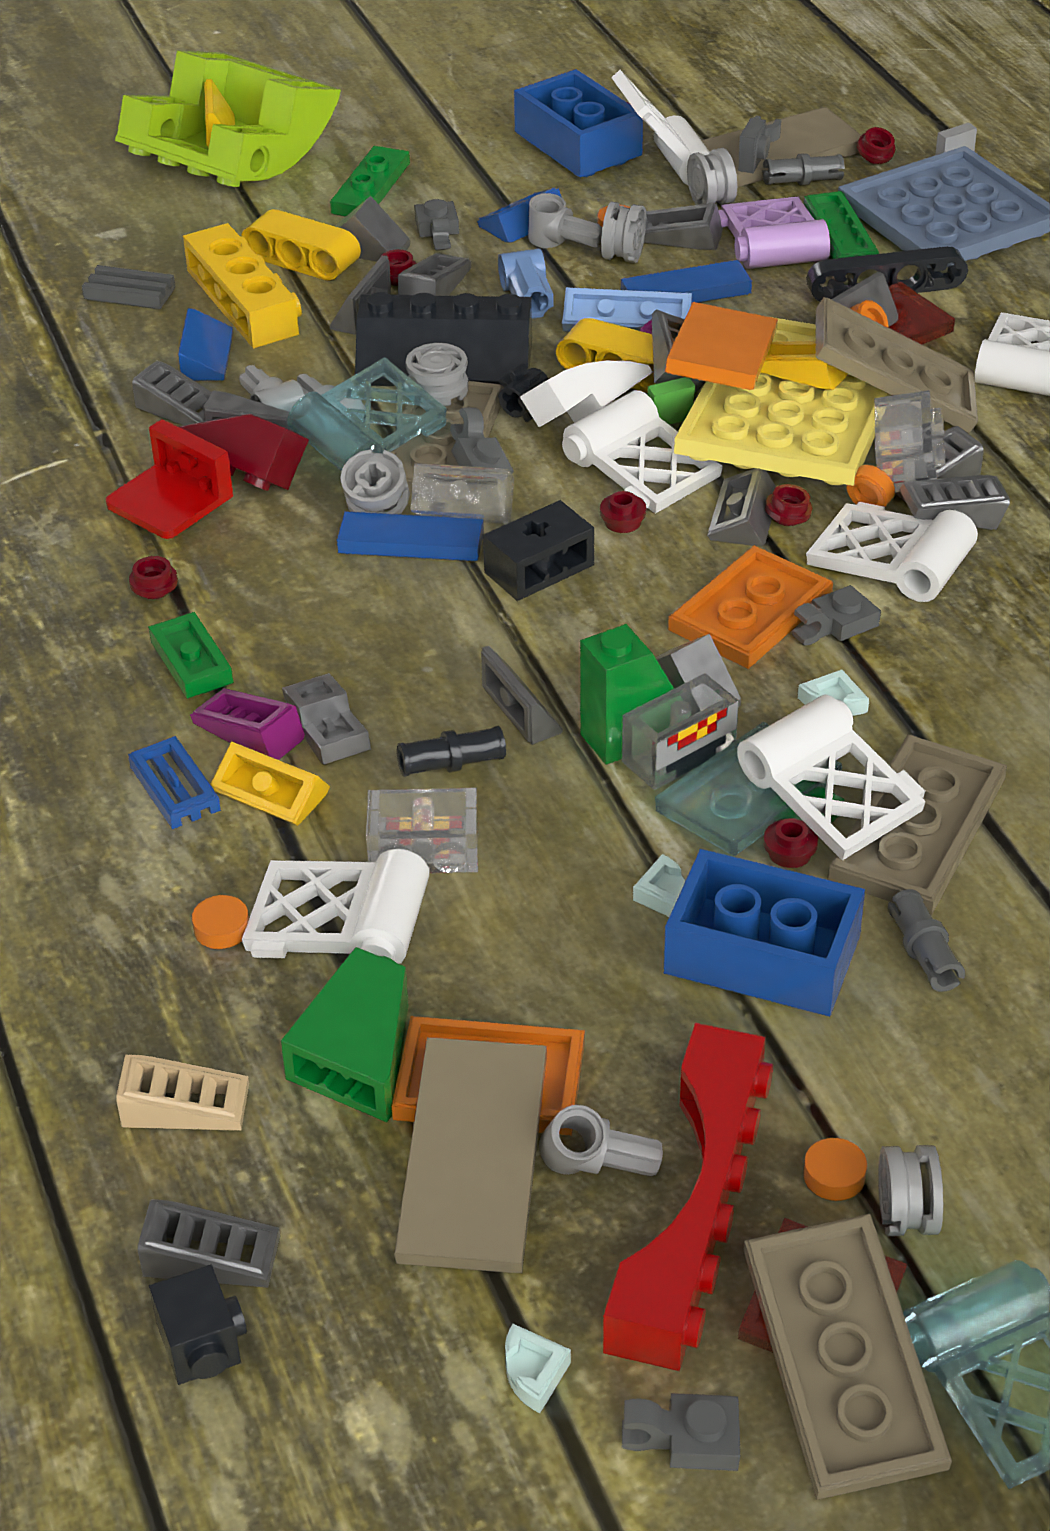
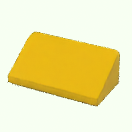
[204,79,235,149]
[210,741,330,826]

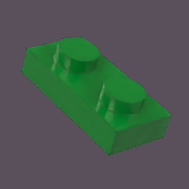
[148,612,234,699]

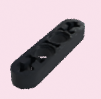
[806,246,968,302]

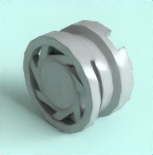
[687,148,738,205]
[601,202,646,263]
[406,343,469,407]
[340,449,410,514]
[878,1145,943,1236]

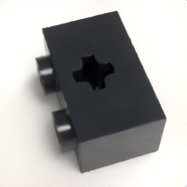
[483,500,594,601]

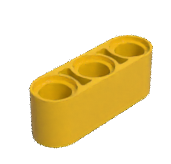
[241,209,361,281]
[556,318,655,393]

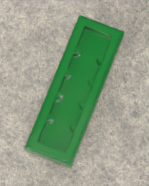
[330,146,410,216]
[804,191,879,259]

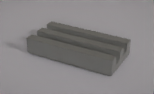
[82,265,175,309]

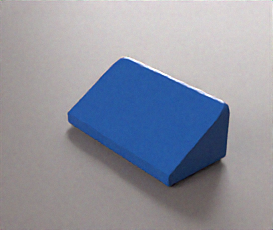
[477,188,562,243]
[178,308,233,381]

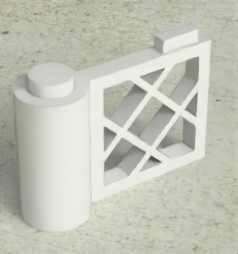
[611,70,710,186]
[975,312,1050,396]
[562,390,722,514]
[806,502,978,602]
[737,694,926,860]
[242,849,429,964]

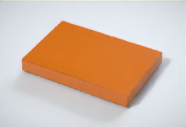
[665,302,778,390]
[668,545,833,669]
[392,1016,585,1136]

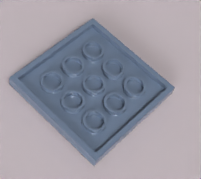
[838,146,1050,268]

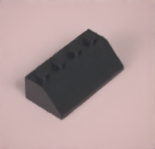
[355,292,532,386]

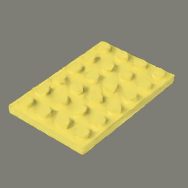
[674,317,892,486]

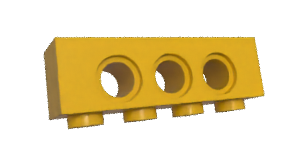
[183,223,302,349]

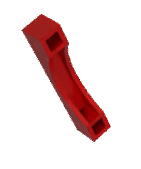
[603,1023,773,1371]

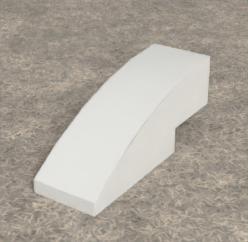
[520,360,653,427]

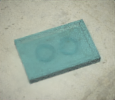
[655,722,842,856]

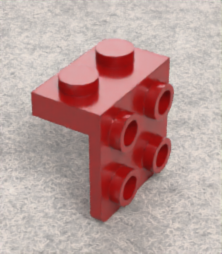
[105,419,233,539]

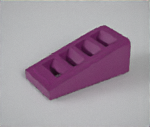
[190,688,305,760]

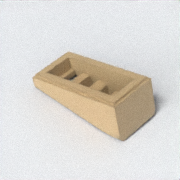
[116,1055,249,1131]

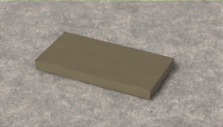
[701,107,861,187]
[816,297,978,433]
[385,381,504,501]
[828,734,1007,916]
[395,1037,547,1274]
[744,1214,952,1500]

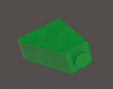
[580,624,695,765]
[281,947,409,1122]

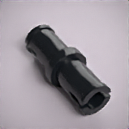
[396,726,506,777]

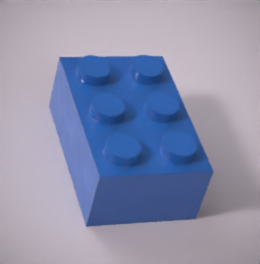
[514,69,643,178]
[664,849,865,1017]

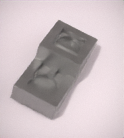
[282,673,371,765]

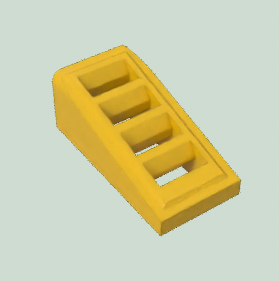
[761,341,849,390]

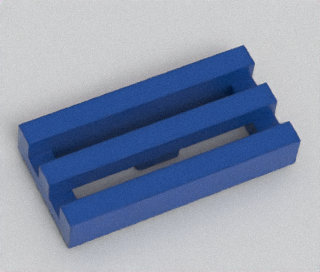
[128,736,221,829]

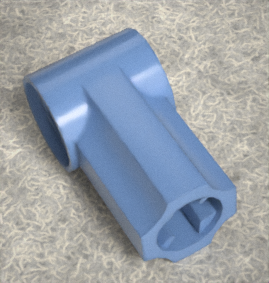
[498,249,554,319]

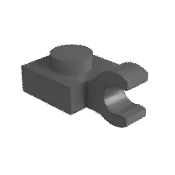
[738,116,781,173]
[414,199,459,250]
[450,408,514,484]
[792,585,881,645]
[622,1393,741,1471]

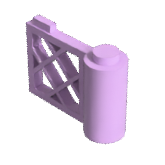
[718,197,830,269]

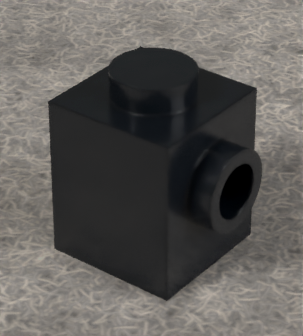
[148,1264,247,1385]

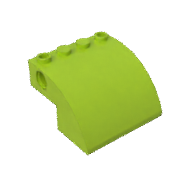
[115,50,341,187]

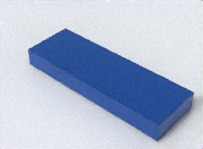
[621,260,752,303]
[337,511,484,561]

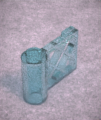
[287,357,447,472]
[903,1260,1050,1489]

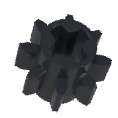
[498,363,549,422]

